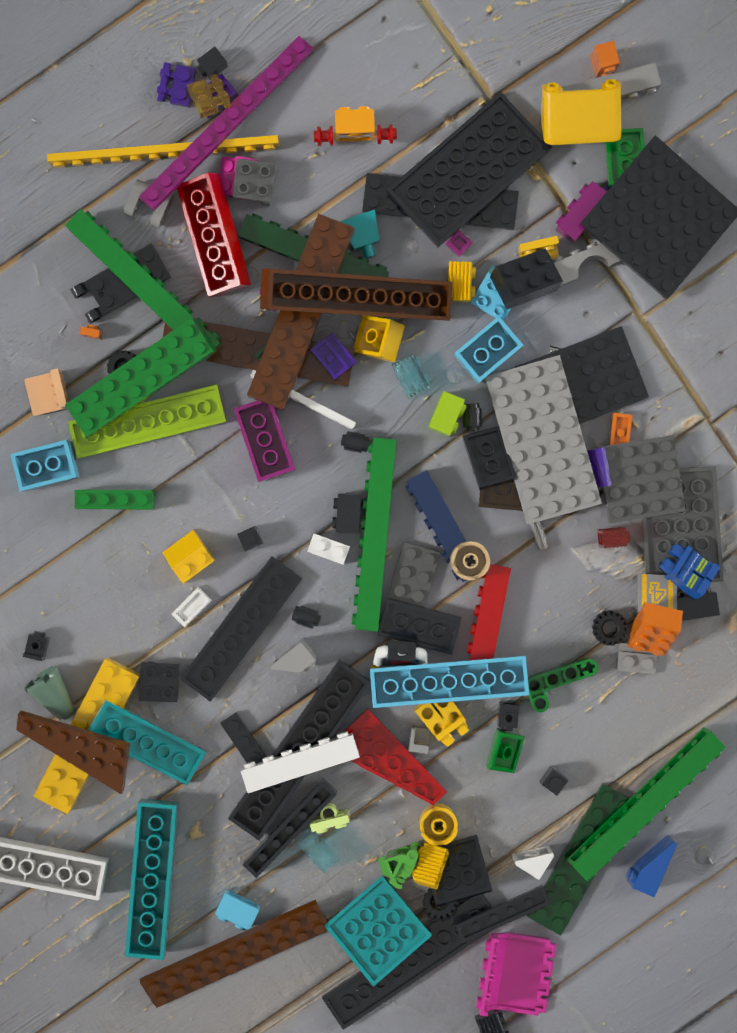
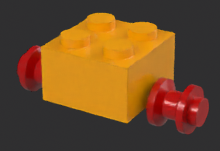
[314,106,397,146]

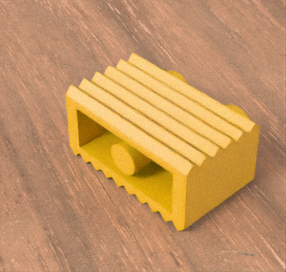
[448,261,476,302]
[412,843,449,890]

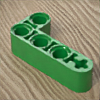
[528,657,598,713]

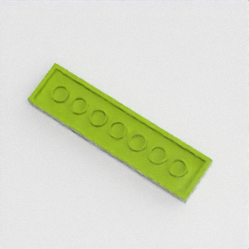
[68,385,227,459]

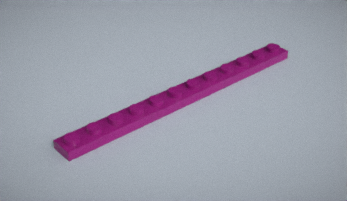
[139,36,313,211]

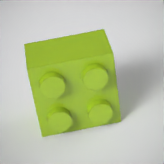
[427,391,467,437]

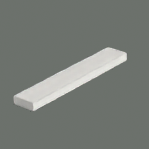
[250,370,356,430]

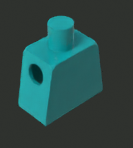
[340,210,380,259]

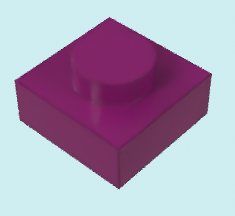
[445,230,473,257]

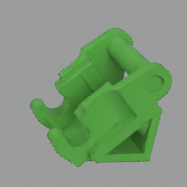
[378,842,421,889]

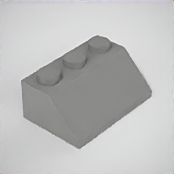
[270,638,317,673]

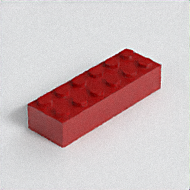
[177,172,251,297]

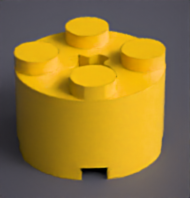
[419,803,458,846]

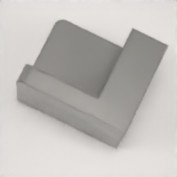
[408,726,430,754]

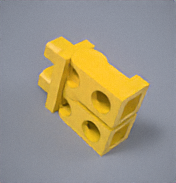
[414,702,469,747]

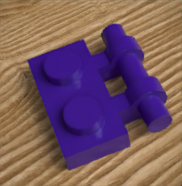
[156,62,196,108]

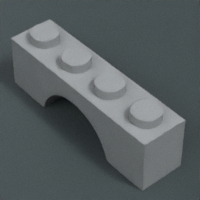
[552,242,622,287]

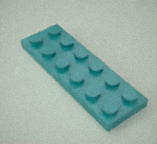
[88,699,206,786]

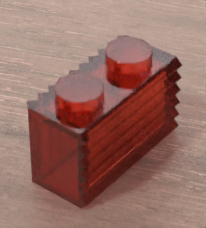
[597,528,630,549]

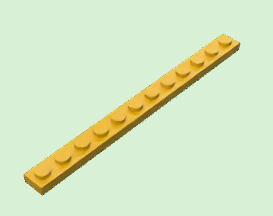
[47,135,279,168]

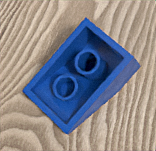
[626,835,677,897]

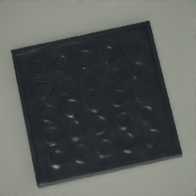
[580,135,737,300]

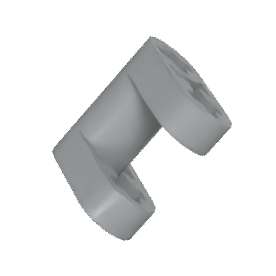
[124,179,174,228]

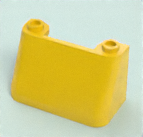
[541,79,621,145]

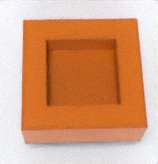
[80,324,103,340]

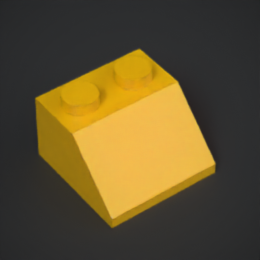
[353,316,405,363]
[162,530,216,584]

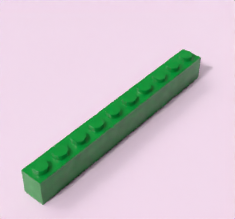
[64,209,221,361]
[352,437,396,632]
[566,727,726,881]

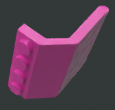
[476,932,557,1016]

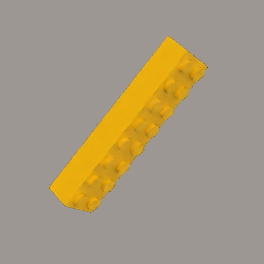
[33,658,140,814]

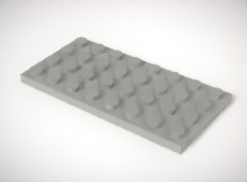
[486,355,602,525]

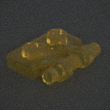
[187,74,231,118]

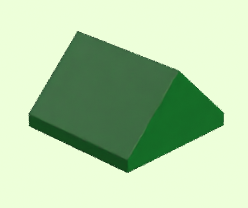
[486,728,525,773]

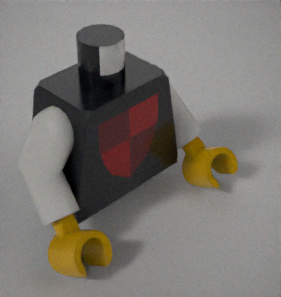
[370,641,428,669]

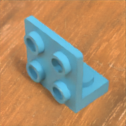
[471,265,511,321]

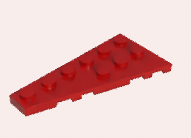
[343,708,447,805]

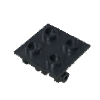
[139,661,179,702]

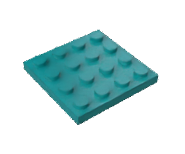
[324,875,432,987]

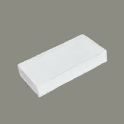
[171,587,212,627]

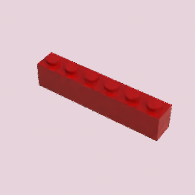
[467,564,511,661]

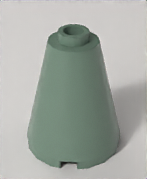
[24,666,75,720]

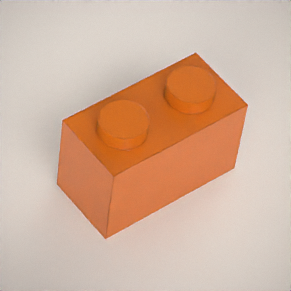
[590,41,620,78]

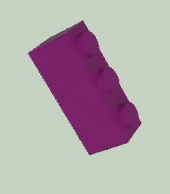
[555,181,606,244]

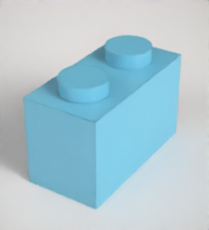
[215,889,261,931]

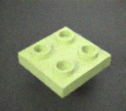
[310,803,350,834]

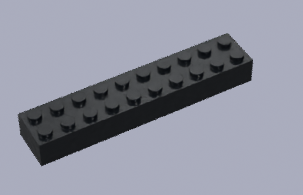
[228,658,371,841]

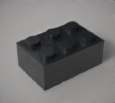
[490,248,563,309]

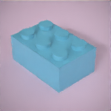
[453,316,524,384]
[10,440,80,492]

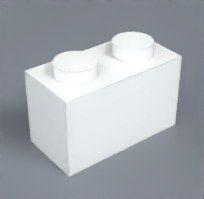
[307,533,350,565]

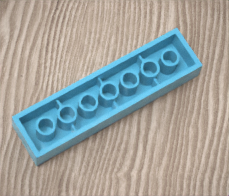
[370,656,529,708]

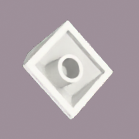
[512,846,554,880]

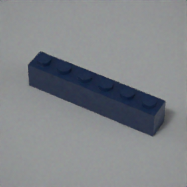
[405,470,475,582]

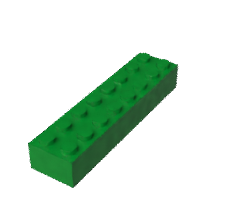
[65,318,217,437]

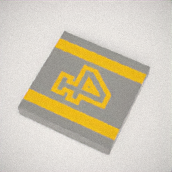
[637,574,677,613]

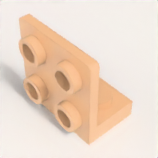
[24,368,70,416]

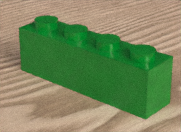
[75,490,155,510]

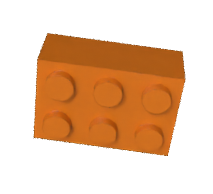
[628,602,683,656]

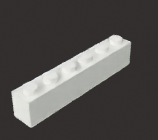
[241,731,360,793]

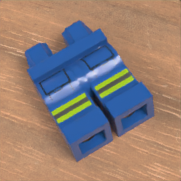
[659,543,720,600]

